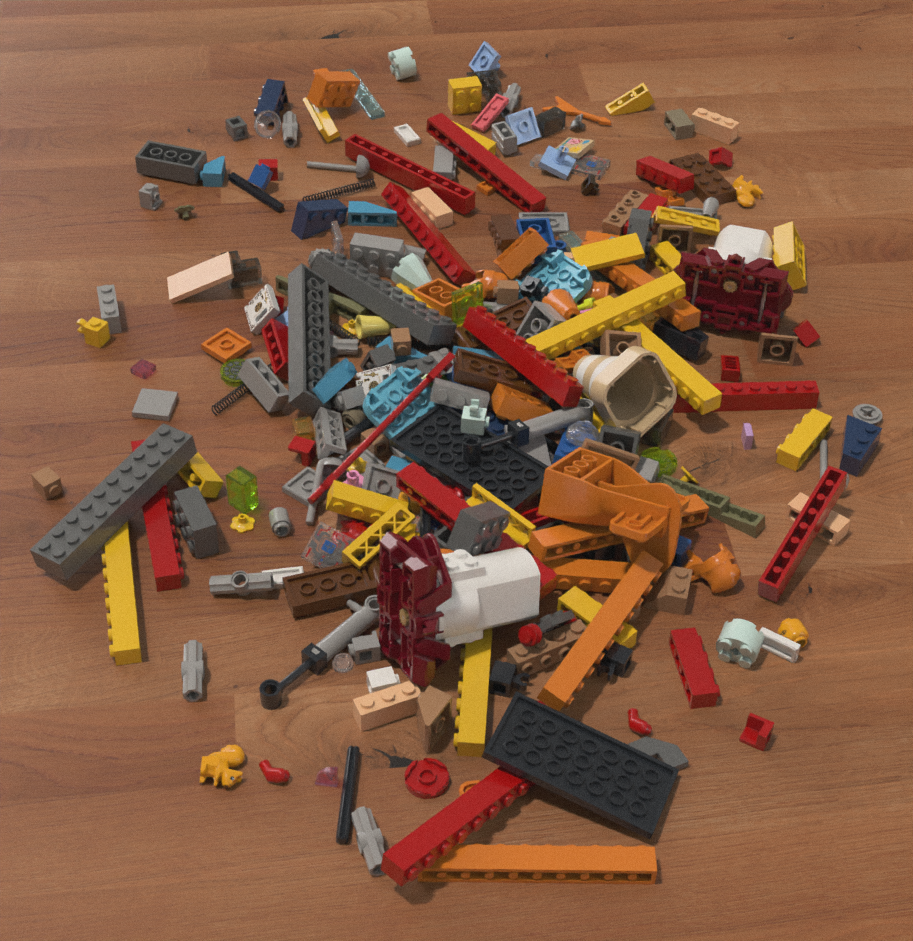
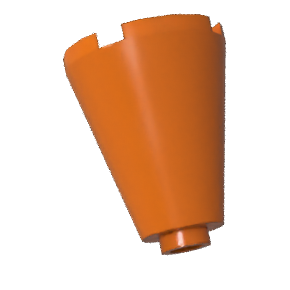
[542,289,581,320]

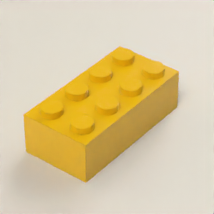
[772,221,806,290]

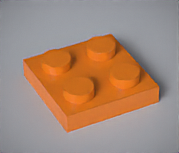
[201,327,252,364]

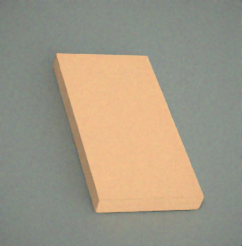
[167,252,234,304]

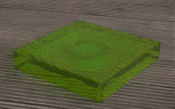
[451,281,484,326]

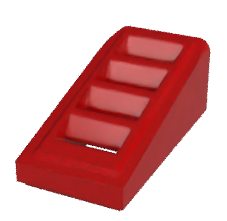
[720,355,740,382]

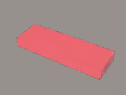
[471,93,509,133]

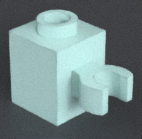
[461,399,490,435]

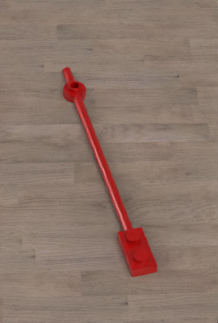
[307,352,455,504]

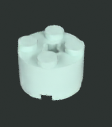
[388,47,417,80]
[716,618,764,668]

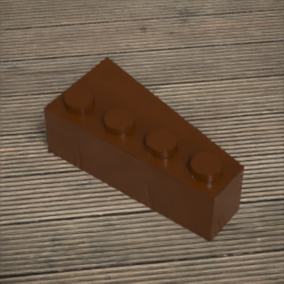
[488,214,520,256]

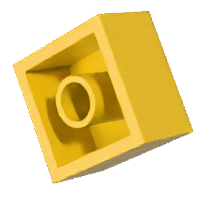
[448,76,482,115]

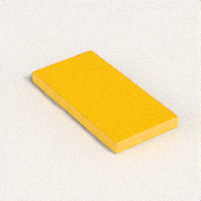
[571,233,645,271]

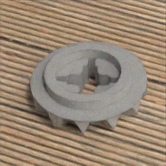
[852,404,882,425]

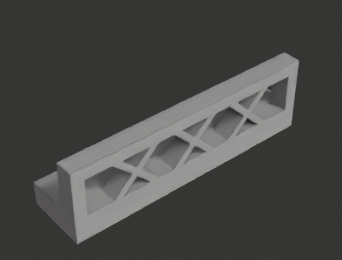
[313,406,347,460]

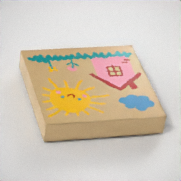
[555,137,595,159]

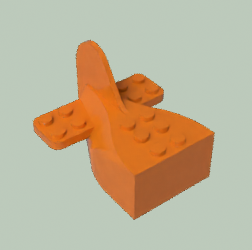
[538,447,690,573]

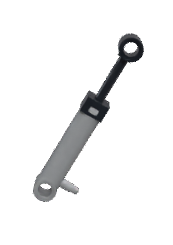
[462,399,594,462]
[259,595,379,710]

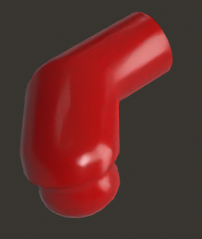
[627,708,652,736]
[259,760,290,783]

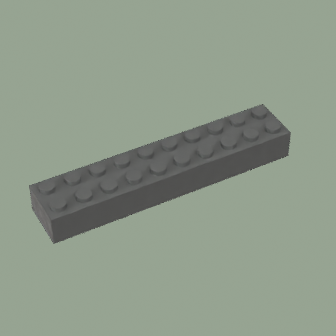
[312,252,457,345]
[288,263,332,418]
[30,423,197,581]

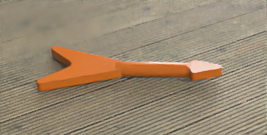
[542,96,611,125]

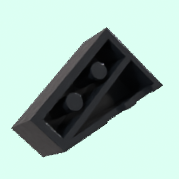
[653,317,709,361]

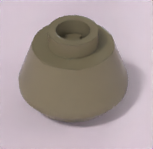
[342,407,366,429]

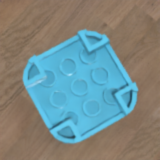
[514,249,593,304]
[363,366,450,440]

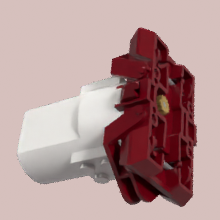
[673,225,793,335]
[376,531,540,687]

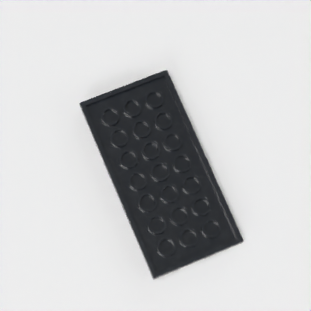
[390,404,549,517]
[482,691,679,839]

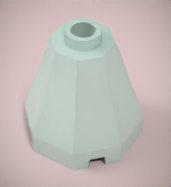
[391,253,433,290]

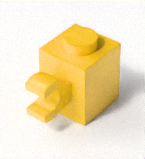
[76,317,110,348]

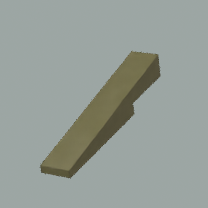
[275,275,369,320]
[655,474,765,539]

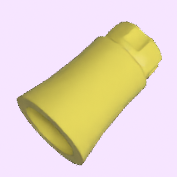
[355,315,396,339]

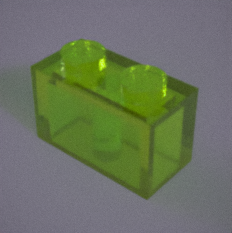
[226,466,259,514]

